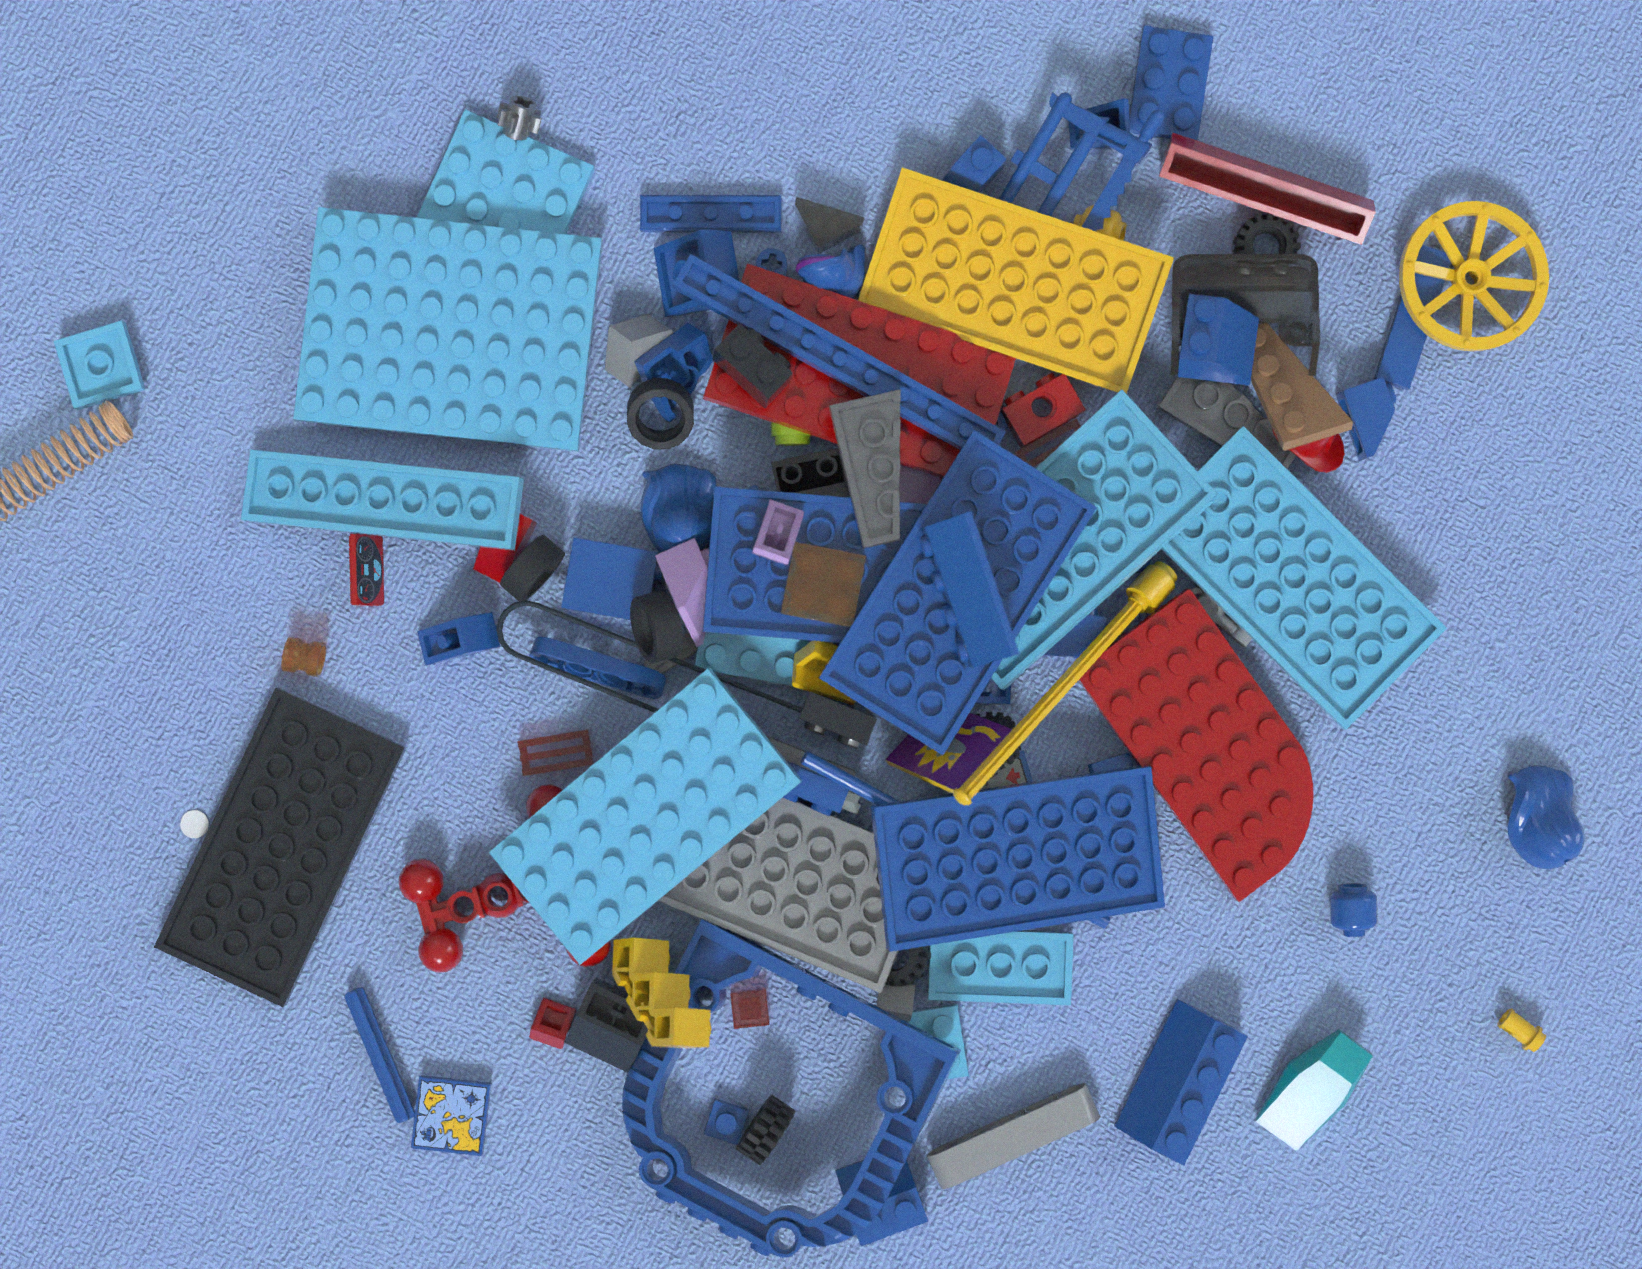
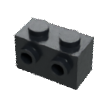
[712,323,793,408]

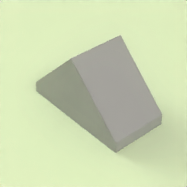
[605,314,674,388]

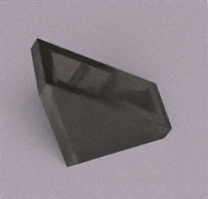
[794,197,865,254]

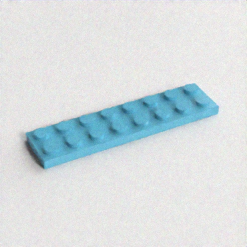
[241,449,524,550]

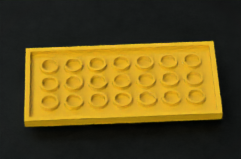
[858,167,1174,394]

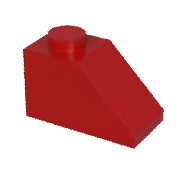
[473,514,537,583]

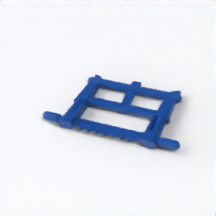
[999,92,1164,231]

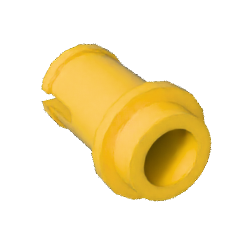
[1497,1008,1546,1052]

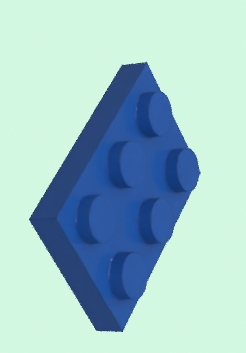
[1129,25,1214,141]

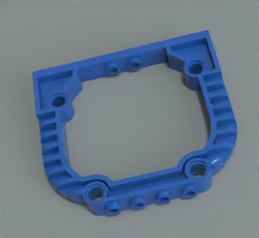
[622,919,961,1258]

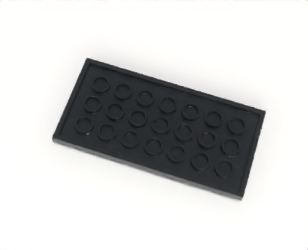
[154,688,407,1007]

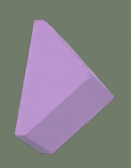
[752,500,804,565]

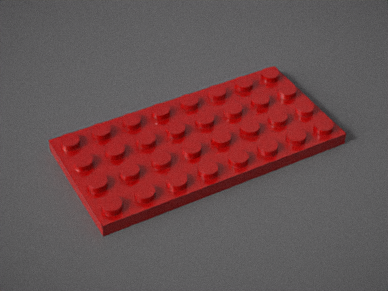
[703,263,1016,479]

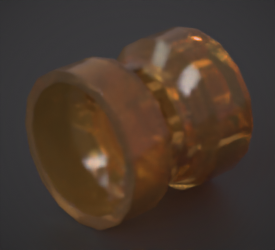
[281,636,326,677]

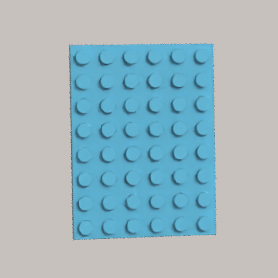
[293,207,603,452]

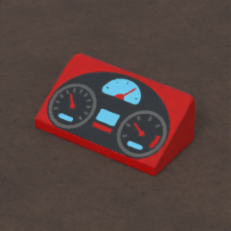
[349,534,384,607]

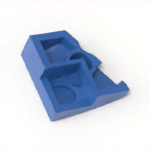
[634,323,713,423]

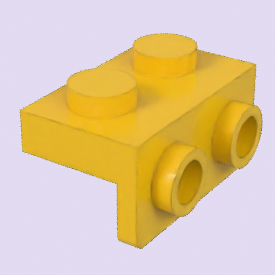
[792,641,857,705]

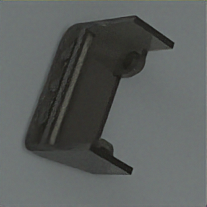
[1170,254,1320,376]

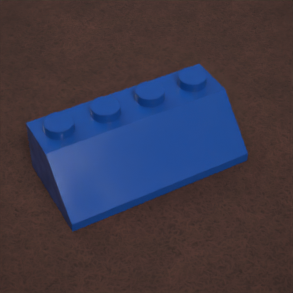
[919,511,1020,667]
[1114,999,1248,1166]

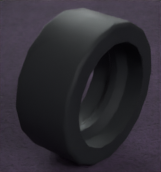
[627,378,694,450]
[500,535,565,602]
[630,591,683,664]

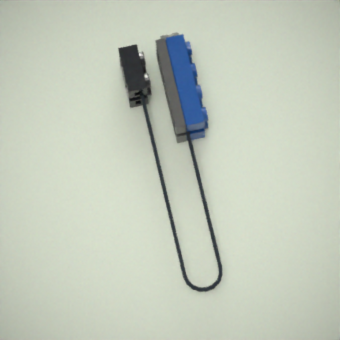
[496,600,877,816]

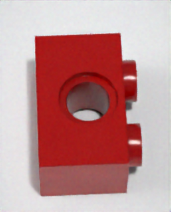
[1001,373,1086,449]

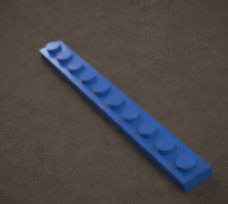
[672,254,1006,450]

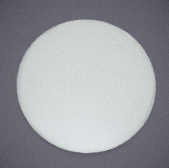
[180,810,209,838]

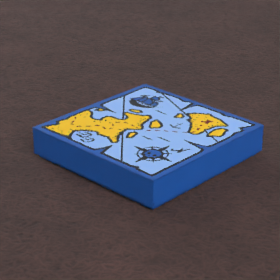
[411,1075,492,1156]

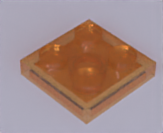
[780,542,866,627]

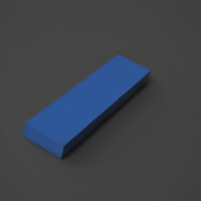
[640,195,782,233]
[1374,245,1451,390]

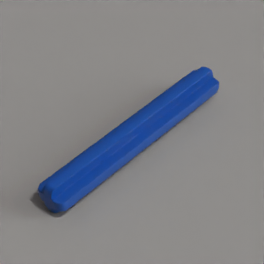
[344,987,415,1123]

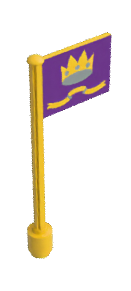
[885,561,1178,806]

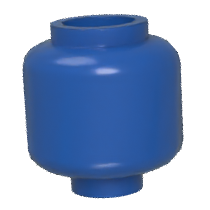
[1329,883,1378,937]

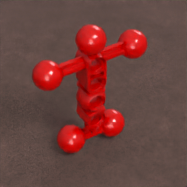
[398,784,611,973]

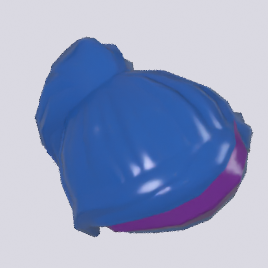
[795,244,866,299]

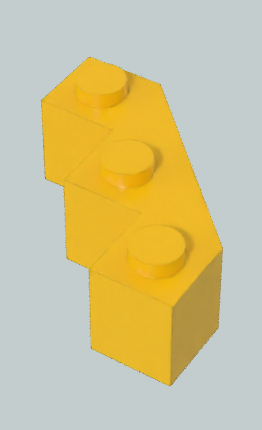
[612,937,711,1048]

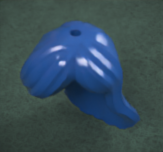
[641,463,717,553]
[1508,765,1585,869]

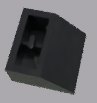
[771,448,851,498]
[565,977,648,1073]

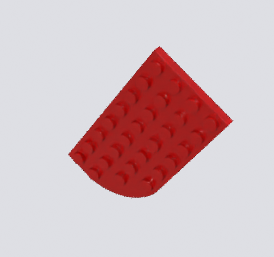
[1078,588,1314,902]

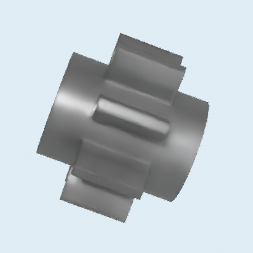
[497,96,542,140]

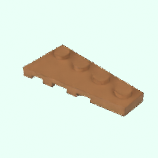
[1251,322,1353,451]

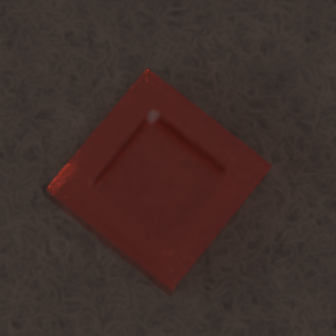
[730,988,770,1029]

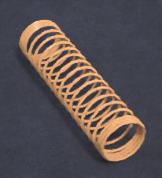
[0,400,134,521]

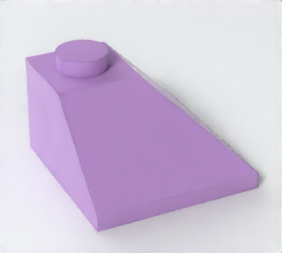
[655,538,709,647]

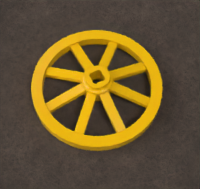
[1399,201,1549,351]

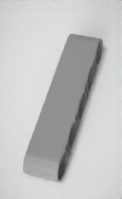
[926,1083,1101,1189]

